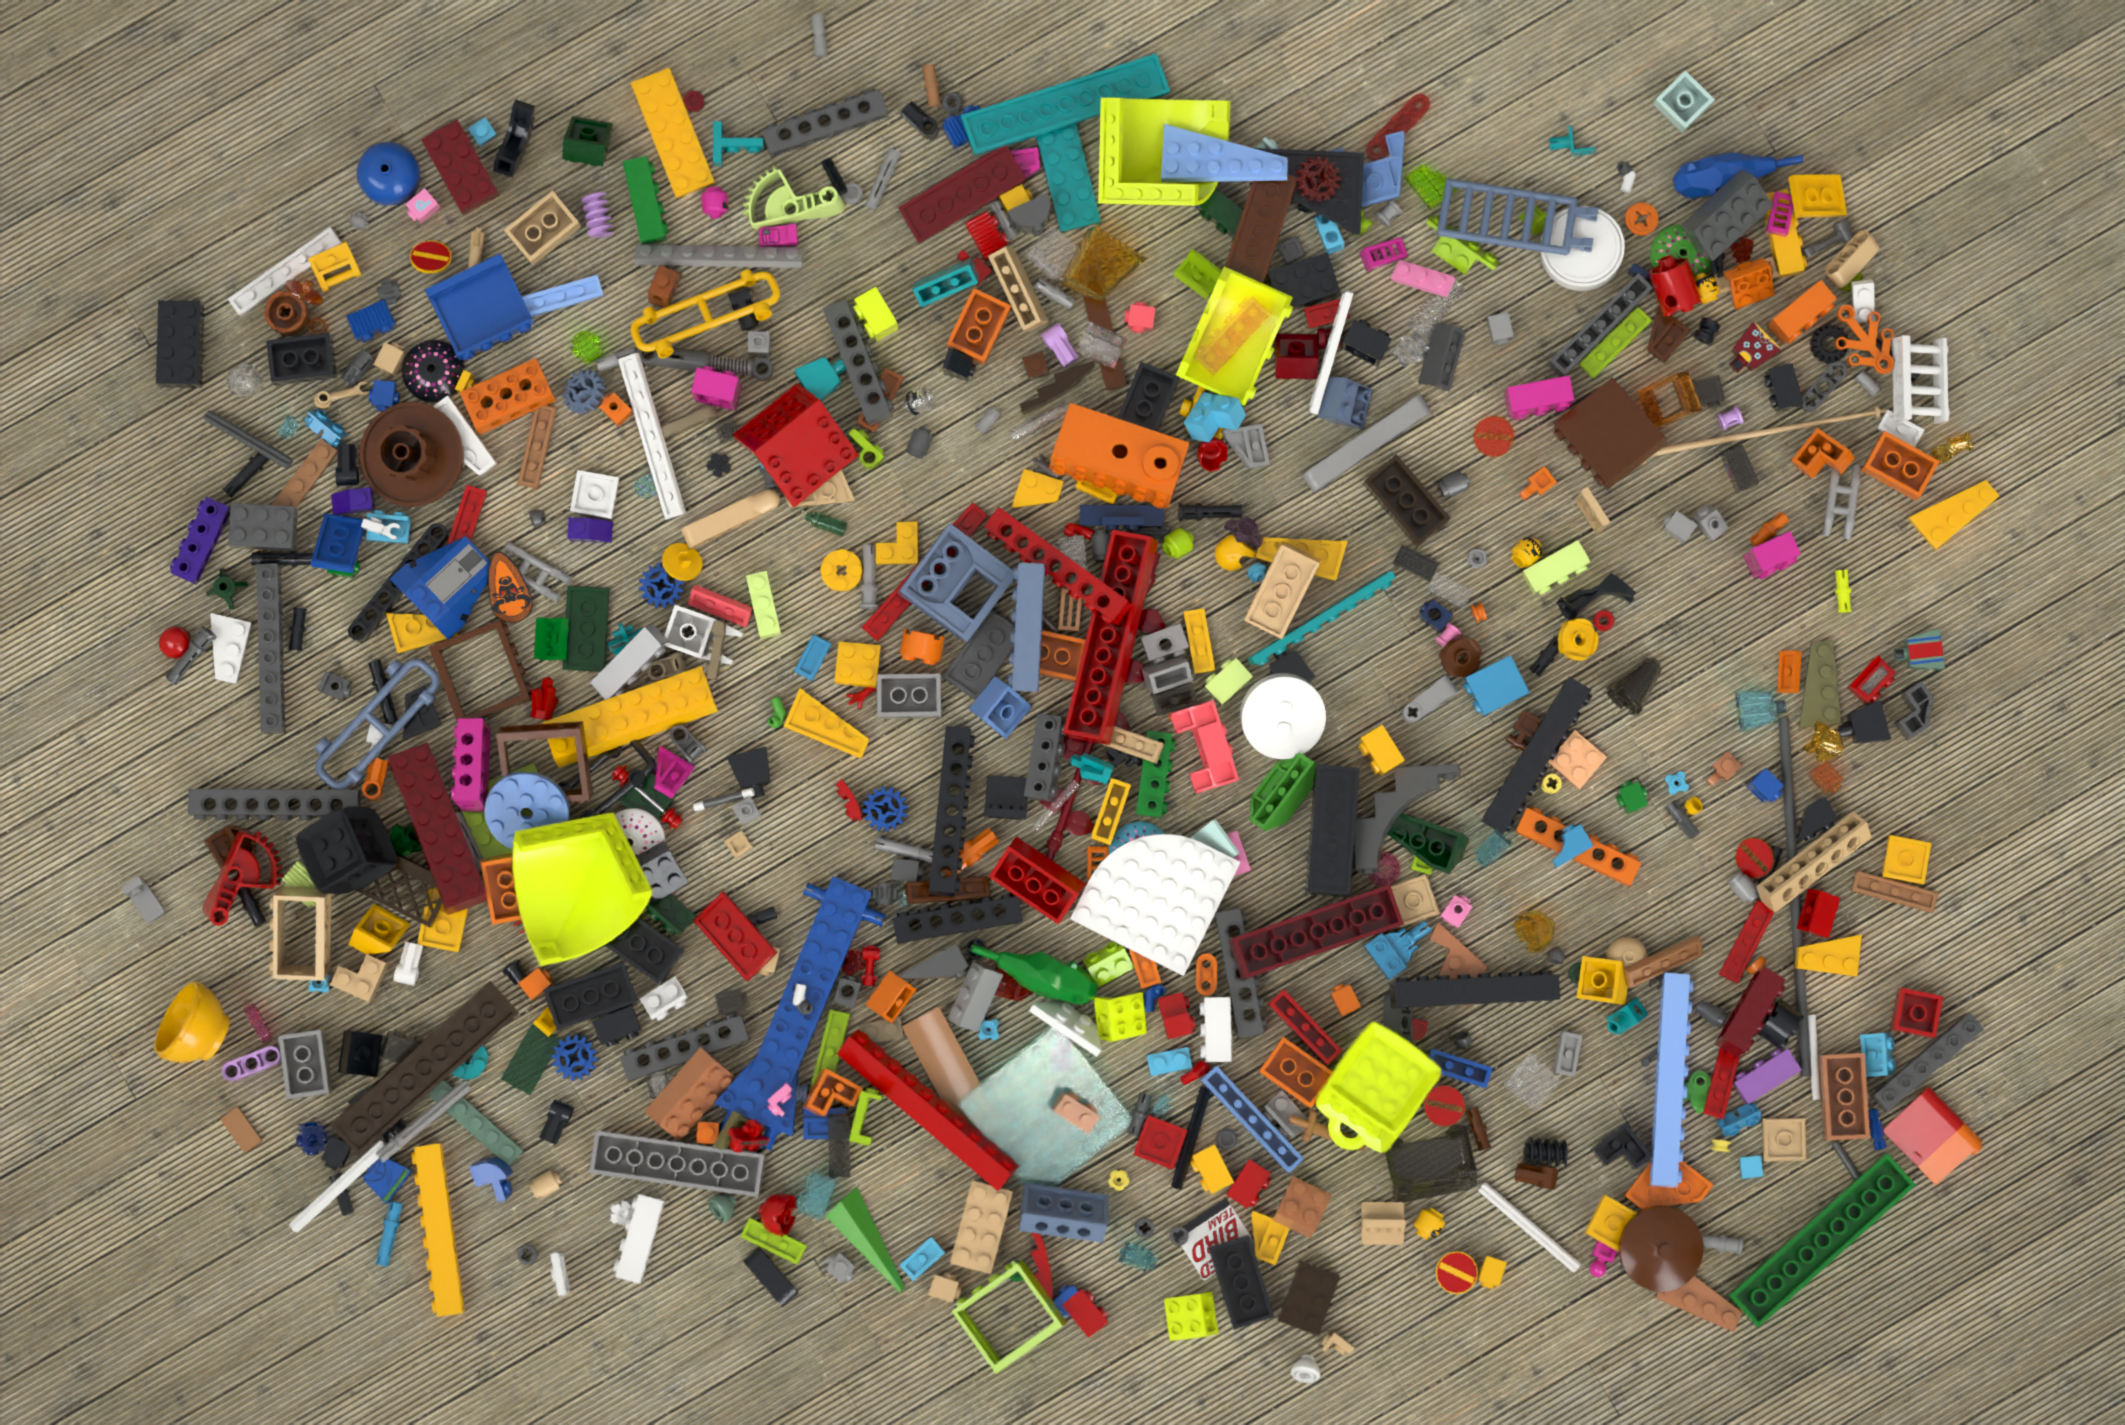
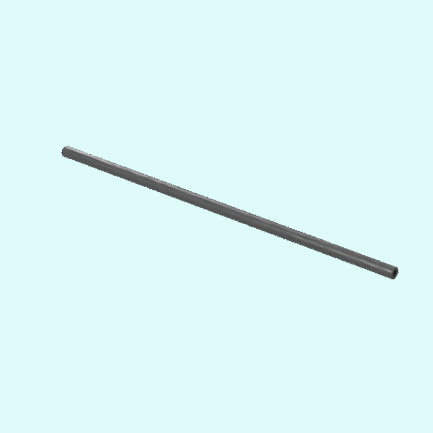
[1778,718,1811,1077]

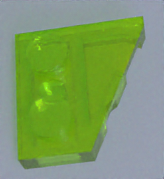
[1404,164,1460,211]

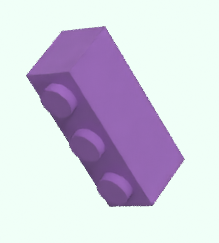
[1733,1048,1802,1104]

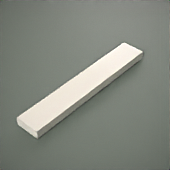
[228,227,342,317]
[1308,289,1353,415]

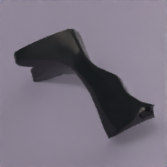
[1555,573,1636,620]

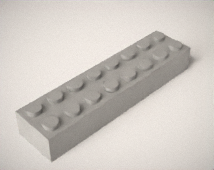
[589,1131,766,1197]

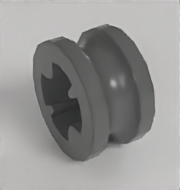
[1169,1226,1189,1246]
[518,1245,538,1265]

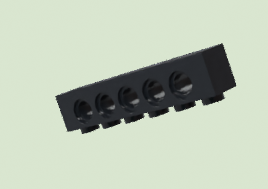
[893,893,1022,944]

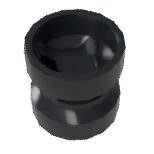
[1693,317,1721,345]
[966,938,987,960]

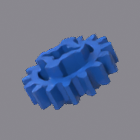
[639,563,685,609]
[862,786,908,832]
[551,1035,598,1081]

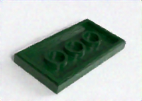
[562,586,610,672]

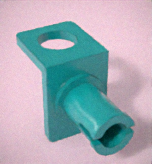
[1549,125,1596,157]
[1607,997,1648,1035]

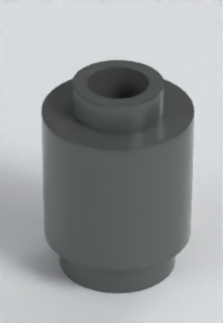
[907,426,934,459]
[1437,471,1470,498]
[1091,531,1111,562]

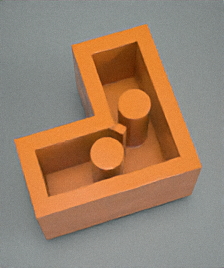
[1791,428,1855,480]
[802,1068,863,1117]

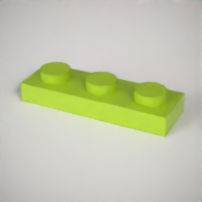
[740,1218,807,1265]

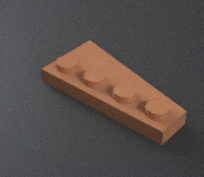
[1655,1276,1742,1332]

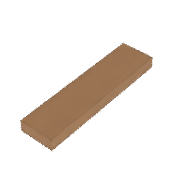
[517,405,557,489]
[1850,870,1938,913]
[1624,935,1703,989]

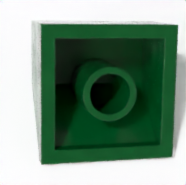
[562,116,613,167]

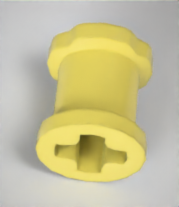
[1541,774,1562,794]

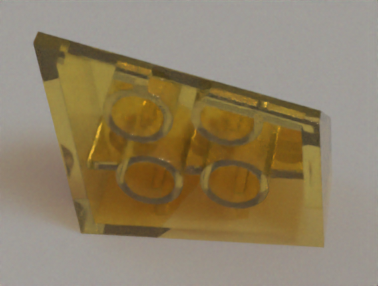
[1059,226,1148,301]

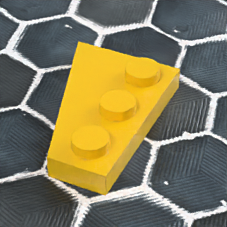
[386,613,459,654]
[1795,934,1862,977]

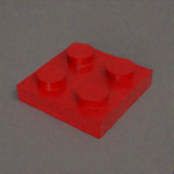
[1133,1115,1188,1170]

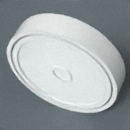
[1540,206,1625,291]
[1240,673,1326,759]

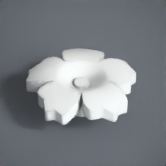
[609,1200,634,1226]

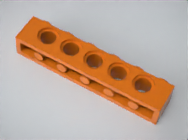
[1514,806,1641,887]

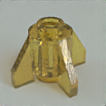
[1803,721,1844,762]

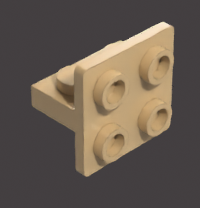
[1361,1202,1406,1245]

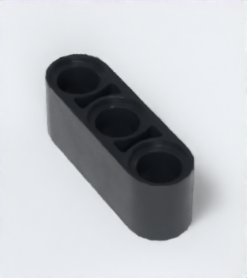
[743,1247,799,1307]

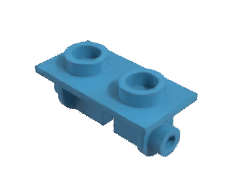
[304,408,349,448]
[1716,1103,1762,1137]

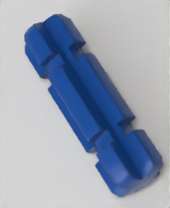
[1868,1108,1887,1150]

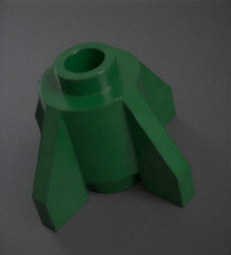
[206,568,249,610]
[390,823,422,856]

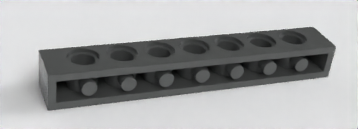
[256,563,286,734]
[188,789,361,820]

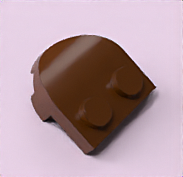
[204,825,257,876]

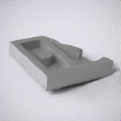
[1222,424,1270,469]

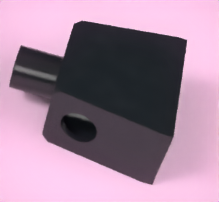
[1269,650,1316,682]
[1838,700,1891,744]
[727,746,771,799]

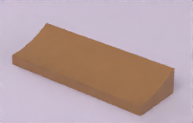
[902,1006,999,1130]

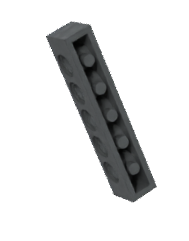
[762,89,889,158]
[1547,273,1653,377]
[823,299,894,426]
[1215,908,1267,1039]
[620,1013,750,1081]
[1870,1013,1984,1112]

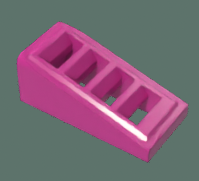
[1766,191,1793,237]
[1360,237,1408,271]

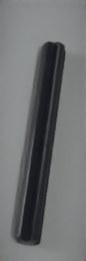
[1171,1087,1211,1190]

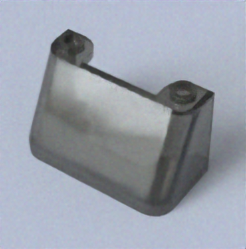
[1384,1124,1477,1202]

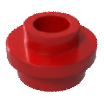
[1593,610,1614,631]

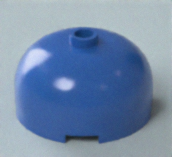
[356,142,421,206]

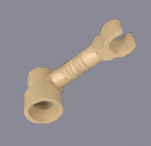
[314,381,369,410]

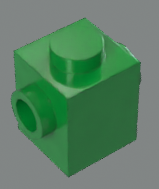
[1615,780,1648,814]

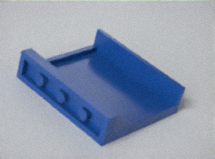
[425,254,535,361]

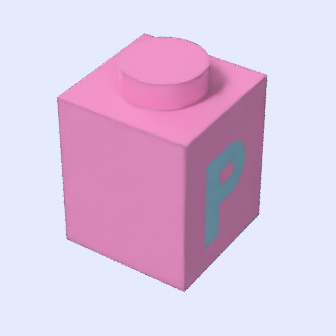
[406,188,440,224]

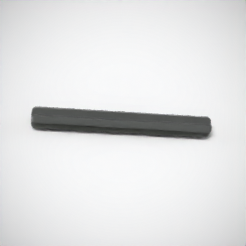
[204,410,293,469]

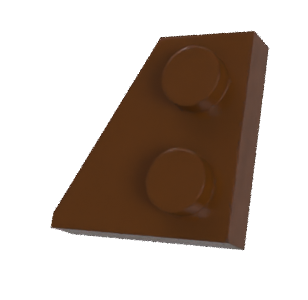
[1648,306,1690,363]

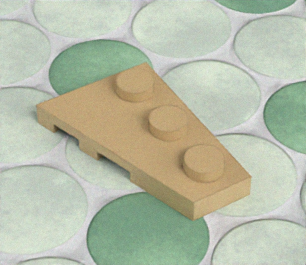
[784,470,856,508]

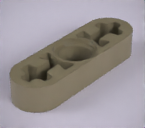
[661,405,719,439]

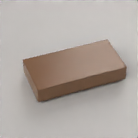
[220,1106,263,1153]

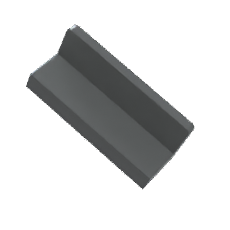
[1418,324,1466,391]

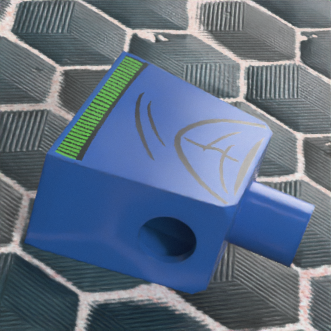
[363,1158,413,1204]

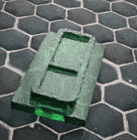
[501,1023,561,1095]

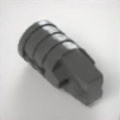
[341,348,376,386]

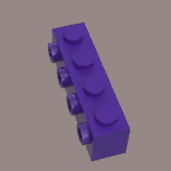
[170,497,231,585]

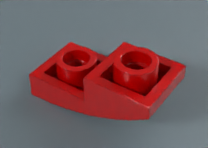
[836,779,862,822]

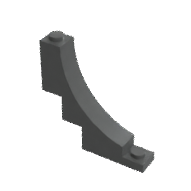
[1355,764,1461,876]

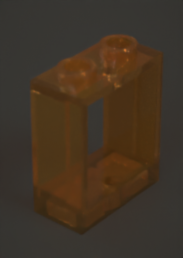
[1638,371,1702,429]

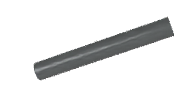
[1831,1140,1860,1180]

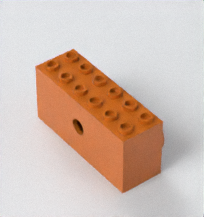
[1049,403,1190,509]

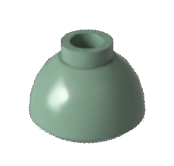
[708,1195,737,1223]

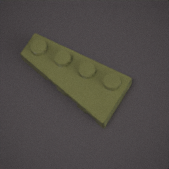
[1798,640,1841,728]

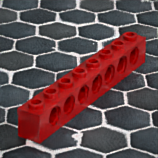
[984,507,1133,625]

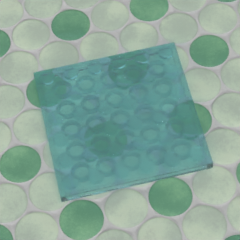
[957,1027,1132,1187]

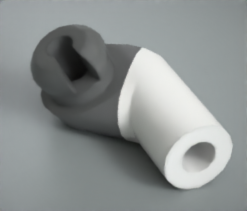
[1617,161,1636,193]
[793,984,813,1015]

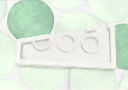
[433,396,498,476]

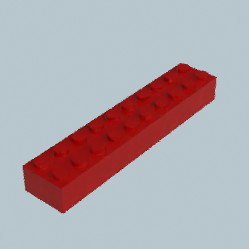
[1063,530,1158,745]

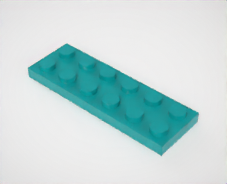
[1036,124,1101,233]

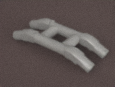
[1822,465,1861,539]
[504,541,572,602]

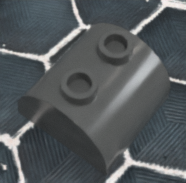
[1008,193,1050,237]

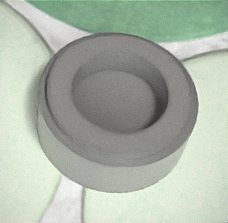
[842,183,863,205]

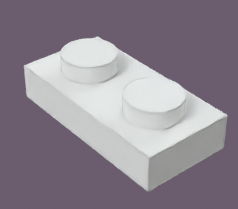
[1852,280,1875,323]
[1877,410,1924,447]

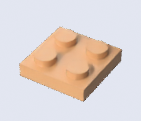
[1547,730,1607,789]

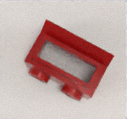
[1846,655,1896,704]

